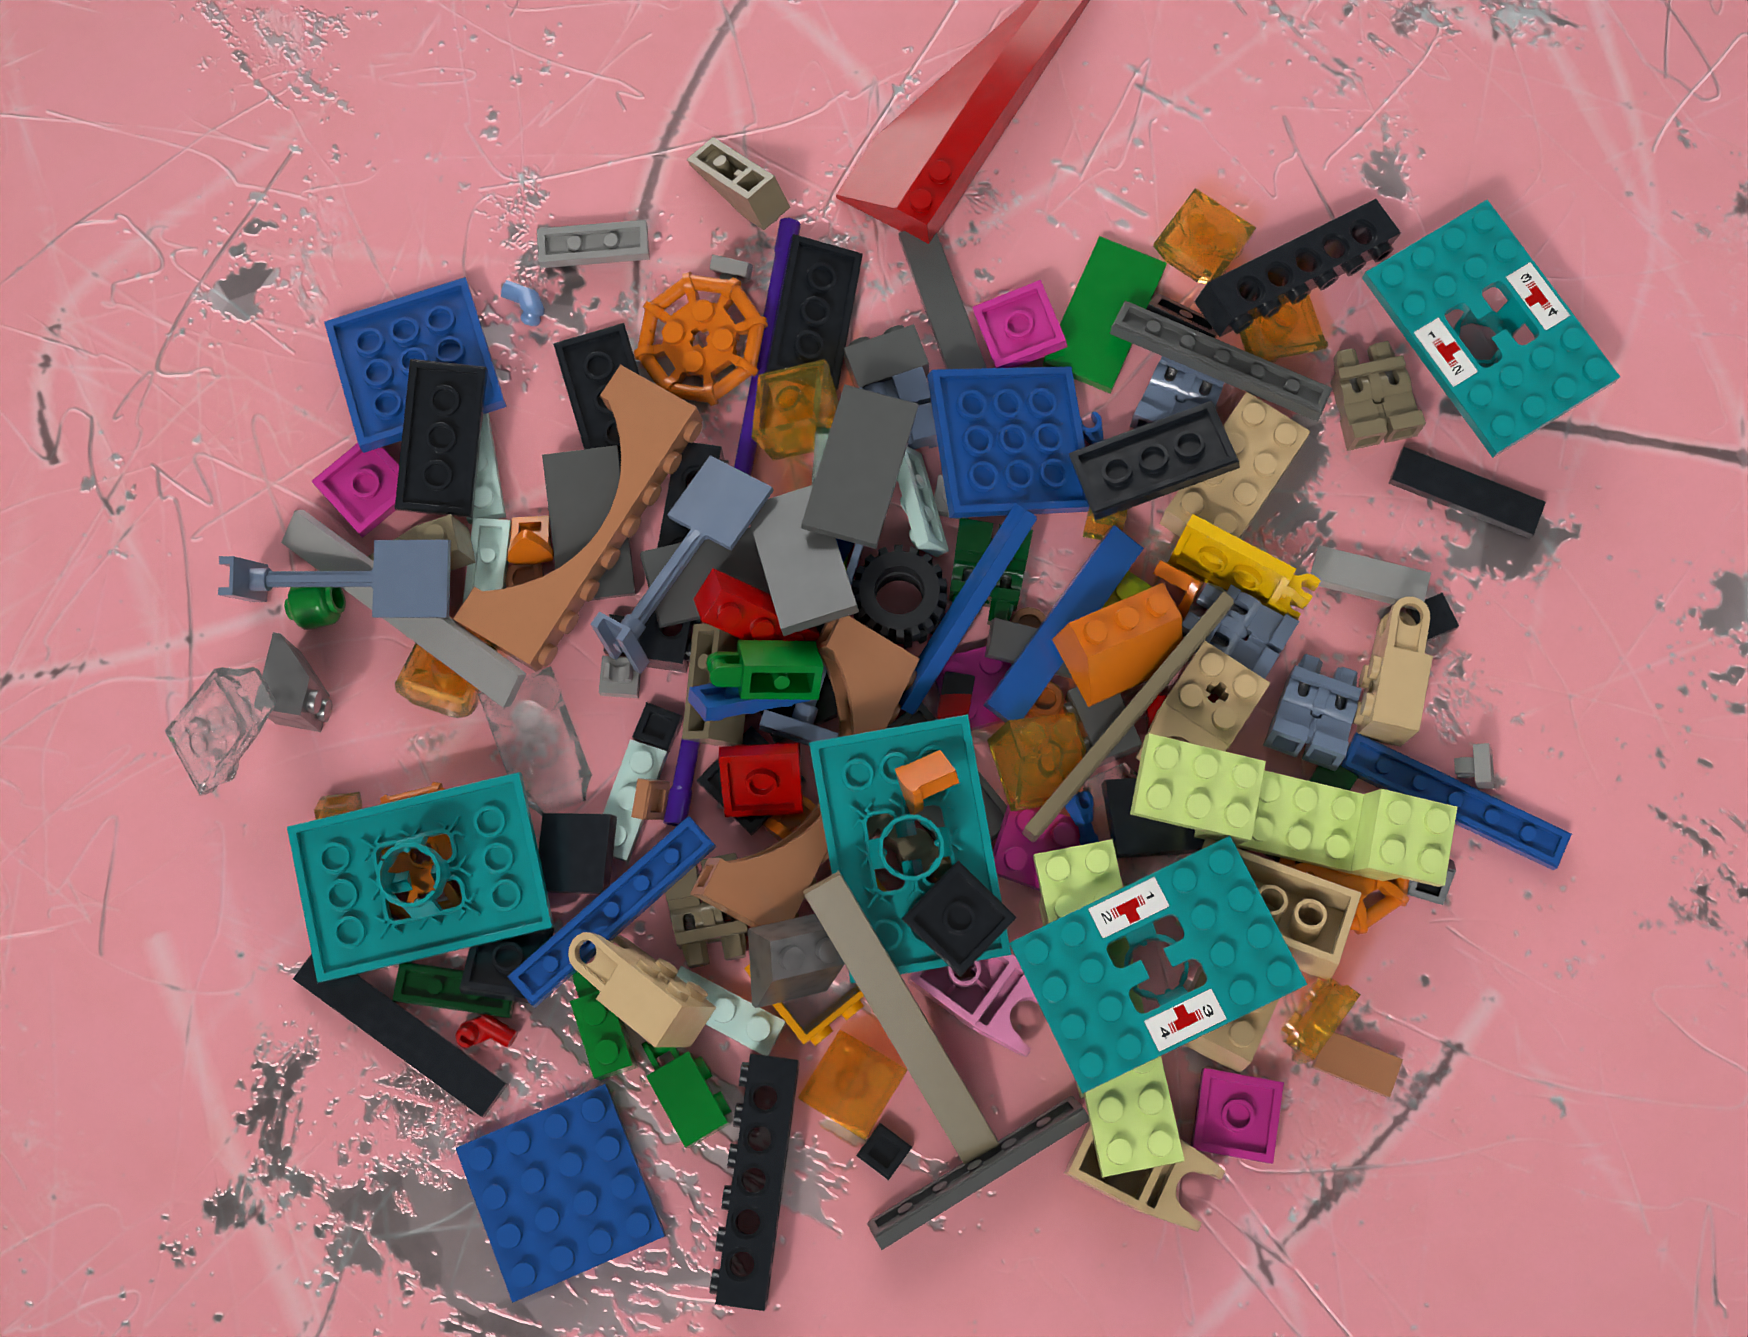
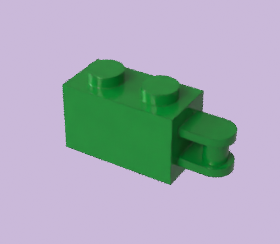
[706,640,823,700]
[570,971,638,1081]
[641,1041,732,1148]

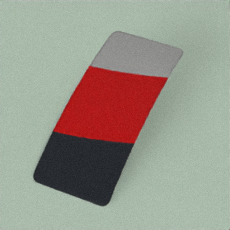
[937,671,975,720]

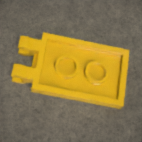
[1168,514,1320,620]

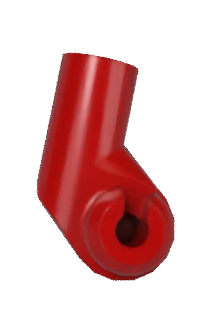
[455,1014,518,1049]

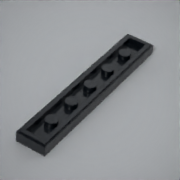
[293,954,508,1118]

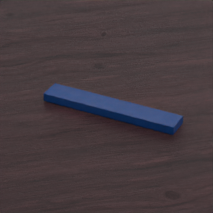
[898,503,1037,715]
[983,525,1144,729]
[1340,732,1572,870]
[507,816,716,1008]

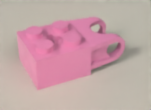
[908,953,1038,1057]

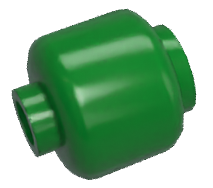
[284,587,346,630]

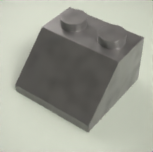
[254,632,332,732]
[748,914,845,1008]

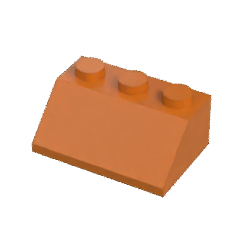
[1052,583,1183,707]

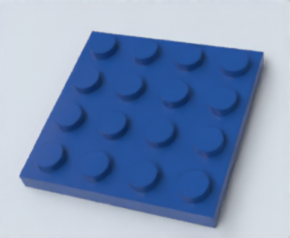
[324,277,507,453]
[927,366,1091,518]
[455,1084,666,1303]

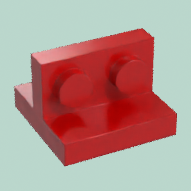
[719,742,803,817]

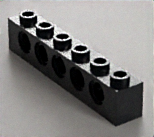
[1194,199,1401,337]
[640,442,729,673]
[709,1054,800,1311]

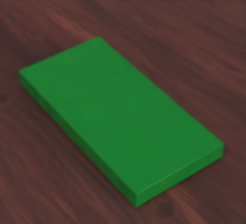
[1042,236,1167,394]

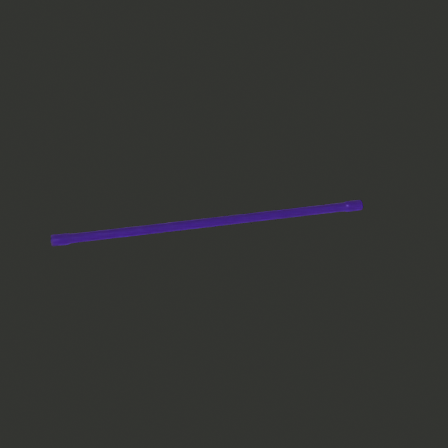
[663,218,801,827]

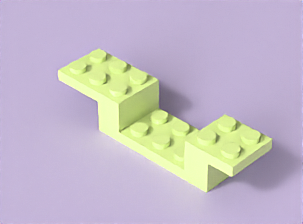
[1130,733,1457,887]
[1033,839,1185,1178]

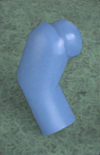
[501,280,545,326]

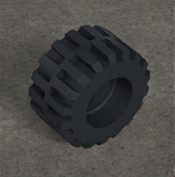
[851,545,947,649]

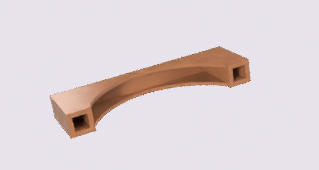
[453,365,703,673]
[690,616,919,928]

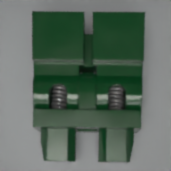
[949,518,1033,625]

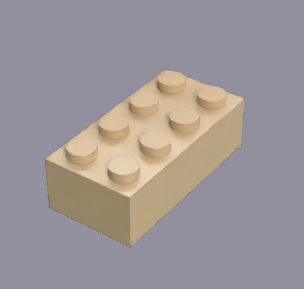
[1160,392,1311,538]
[1175,837,1361,981]

